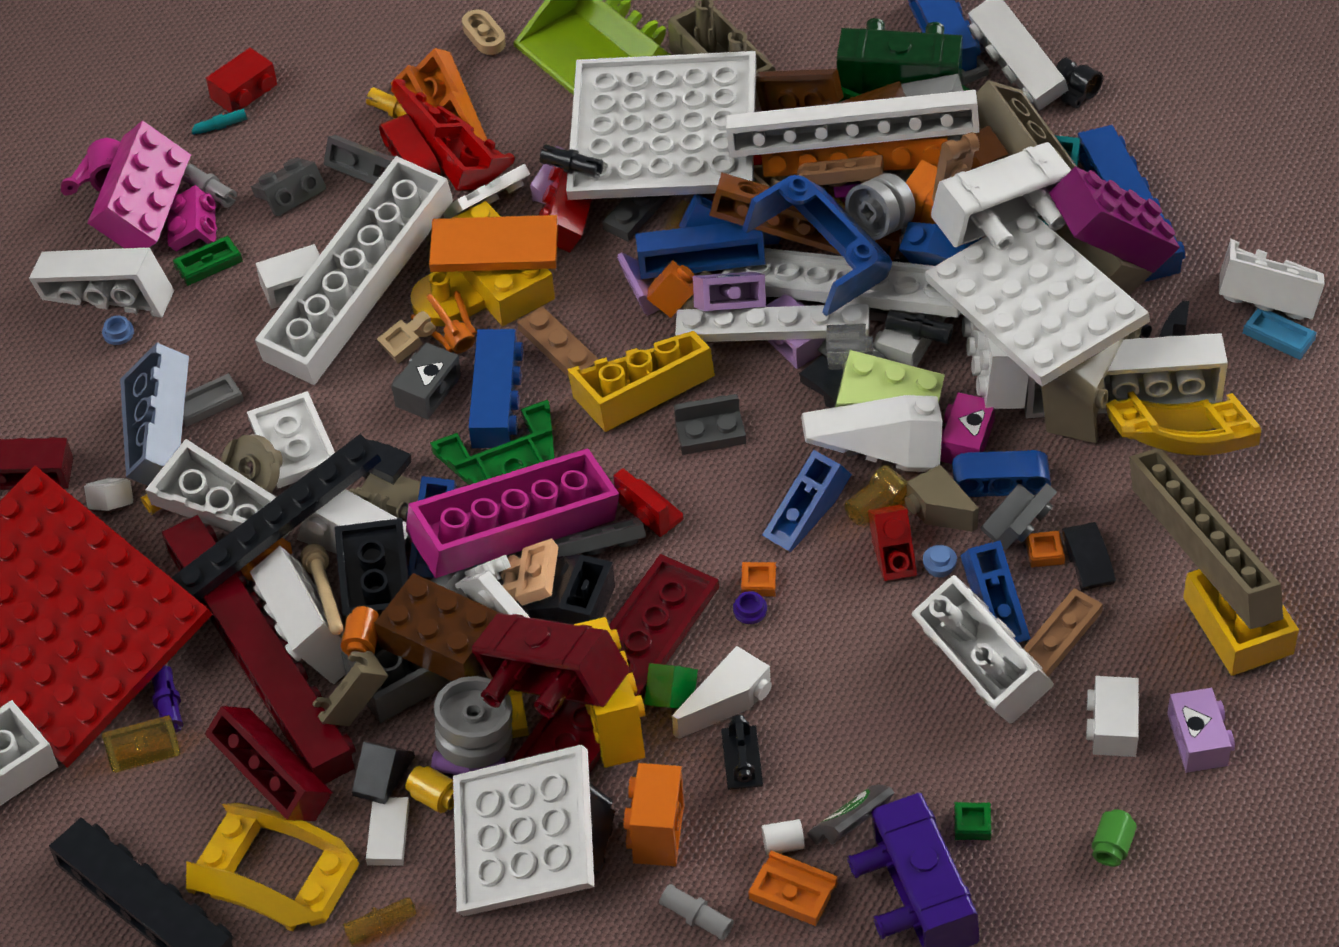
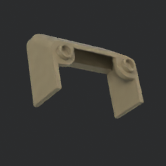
[1041,327,1142,443]

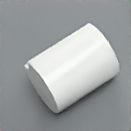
[762,819,805,855]

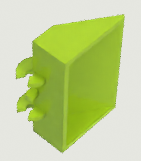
[513,0,671,95]

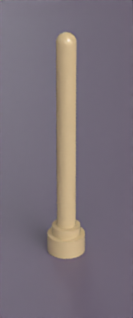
[300,544,343,635]

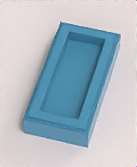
[1243,308,1317,360]

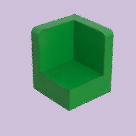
[644,663,698,709]

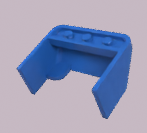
[742,175,892,317]

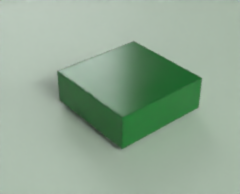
[954,802,992,840]

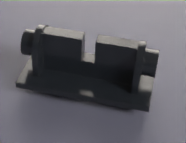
[721,715,763,790]

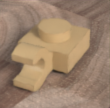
[377,310,437,364]

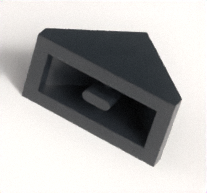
[352,742,415,804]

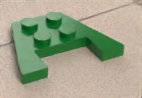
[430,399,555,485]

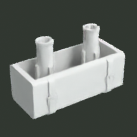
[931,142,1071,251]
[911,575,1054,724]

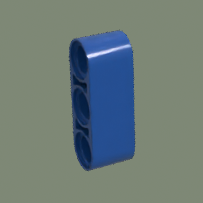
[952,450,1051,497]

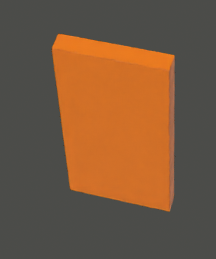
[429,215,558,272]

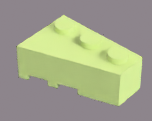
[835,350,945,407]

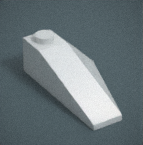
[801,395,943,472]

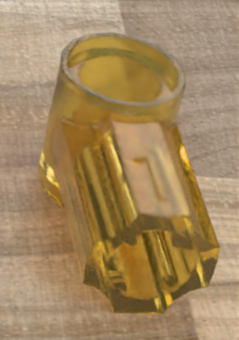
[845,465,907,526]

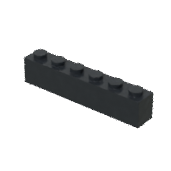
[49,817,234,947]

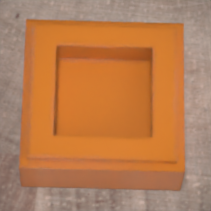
[1025,531,1065,568]
[741,562,776,597]

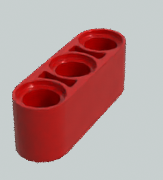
[379,114,441,176]

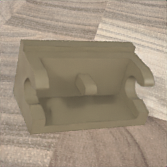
[312,651,388,726]

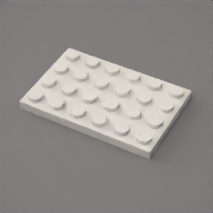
[925,211,1150,387]

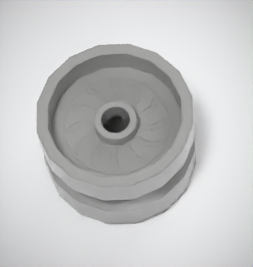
[434,676,512,768]

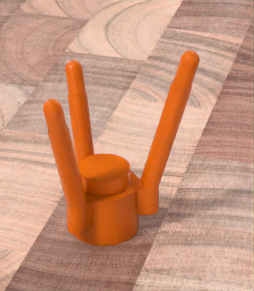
[411,290,477,354]

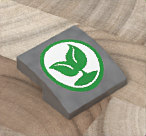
[807,785,895,845]

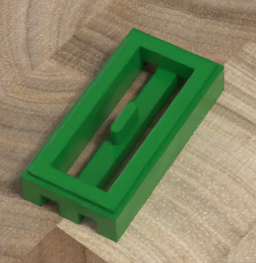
[173,236,243,286]

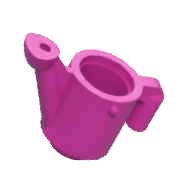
[60,138,120,196]

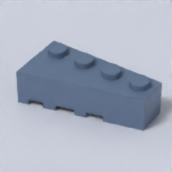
[120,343,189,486]

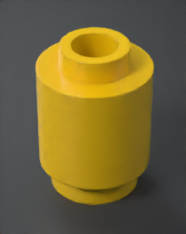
[405,766,454,813]

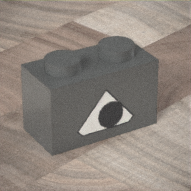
[391,342,462,420]

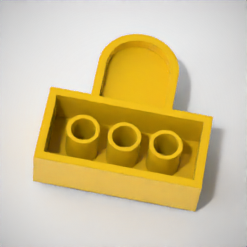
[410,201,555,327]

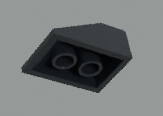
[334,518,409,624]

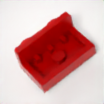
[613,468,684,537]

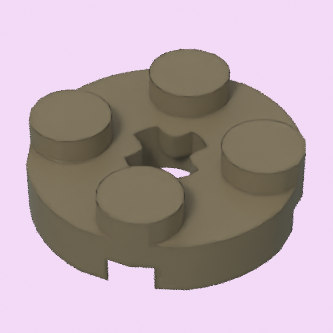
[221,434,283,494]

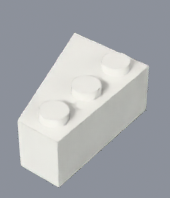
[1219,239,1324,320]
[297,489,410,554]

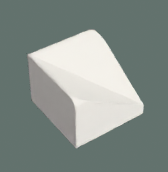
[84,477,133,511]

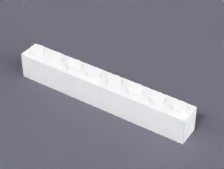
[726,90,980,158]

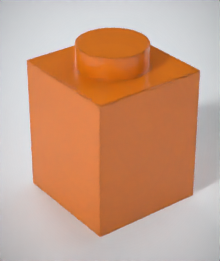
[647,260,695,318]

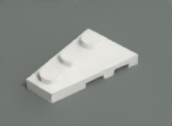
[443,164,530,218]

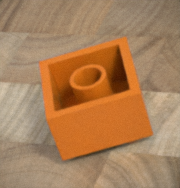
[624,763,685,867]

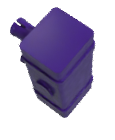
[847,793,980,947]

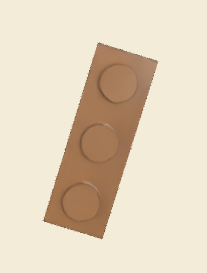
[517,306,599,378]
[1023,588,1103,677]

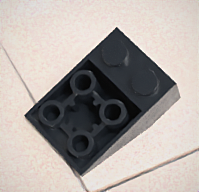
[517,554,615,625]

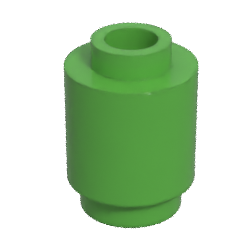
[1092,809,1137,867]

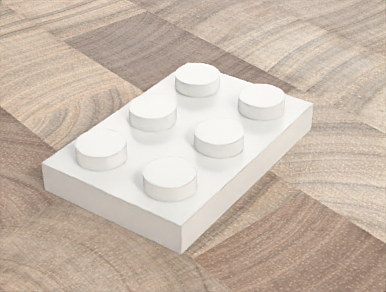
[247,391,335,489]

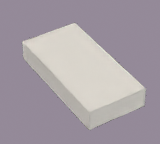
[366,797,410,866]

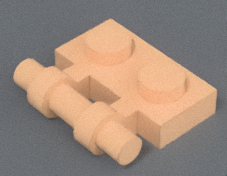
[501,538,559,606]

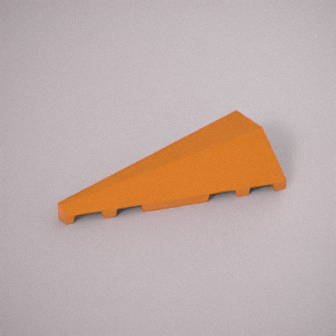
[391,48,487,141]

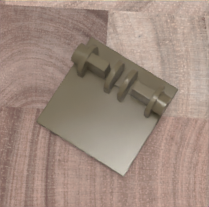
[349,473,420,522]

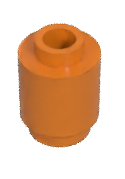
[341,606,379,657]

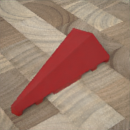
[391,79,515,191]

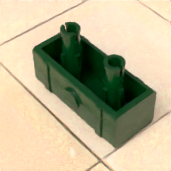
[837,18,963,94]

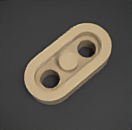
[462,10,506,55]

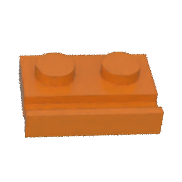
[748,850,838,926]

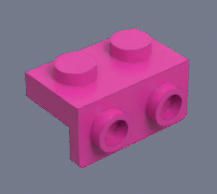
[168,185,217,251]

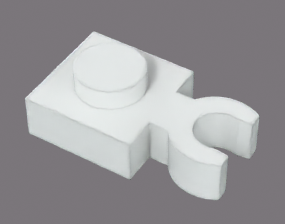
[464,555,511,580]

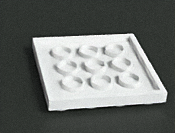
[453,745,595,916]

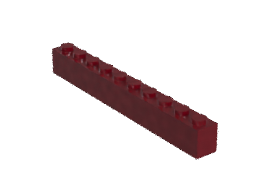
[161,514,356,784]

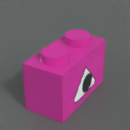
[940,392,995,464]

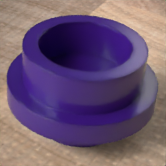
[733,591,767,624]

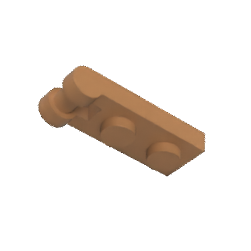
[932,132,980,201]
[797,155,884,187]

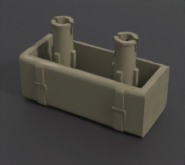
[668,0,776,108]

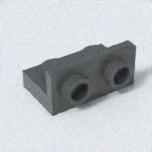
[674,394,746,455]

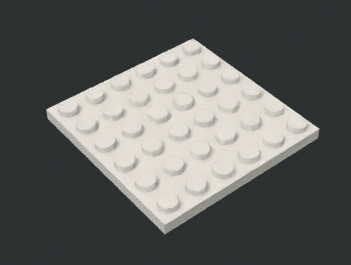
[566,51,756,200]

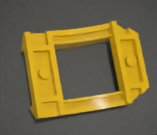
[1106,391,1261,456]
[186,803,360,931]

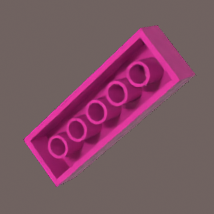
[406,448,619,578]

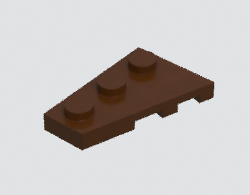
[756,69,844,111]

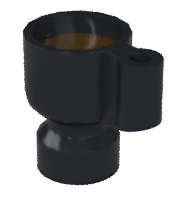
[1056,57,1103,109]

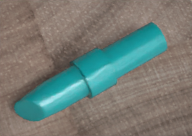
[192,108,247,135]

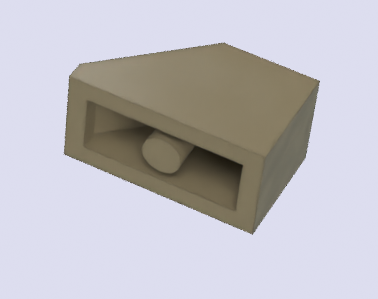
[905,465,979,532]

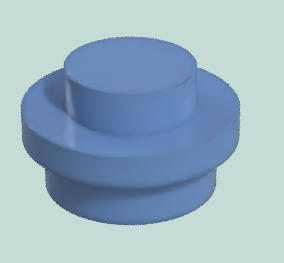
[102,316,134,345]
[923,545,957,577]

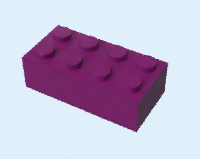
[1049,166,1180,273]

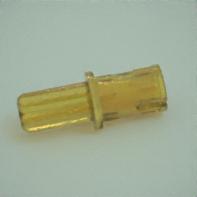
[342,897,416,946]

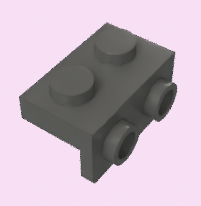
[250,157,326,216]
[981,483,1057,551]

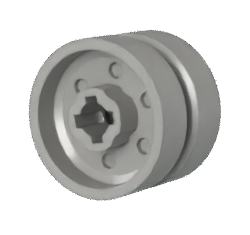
[845,173,915,240]

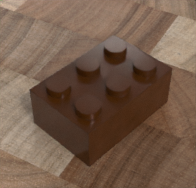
[375,573,499,681]

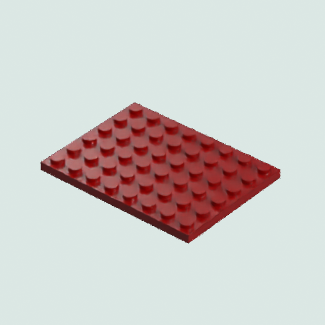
[0,465,213,768]

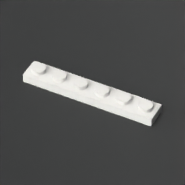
[675,304,870,342]

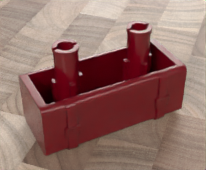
[472,613,629,718]

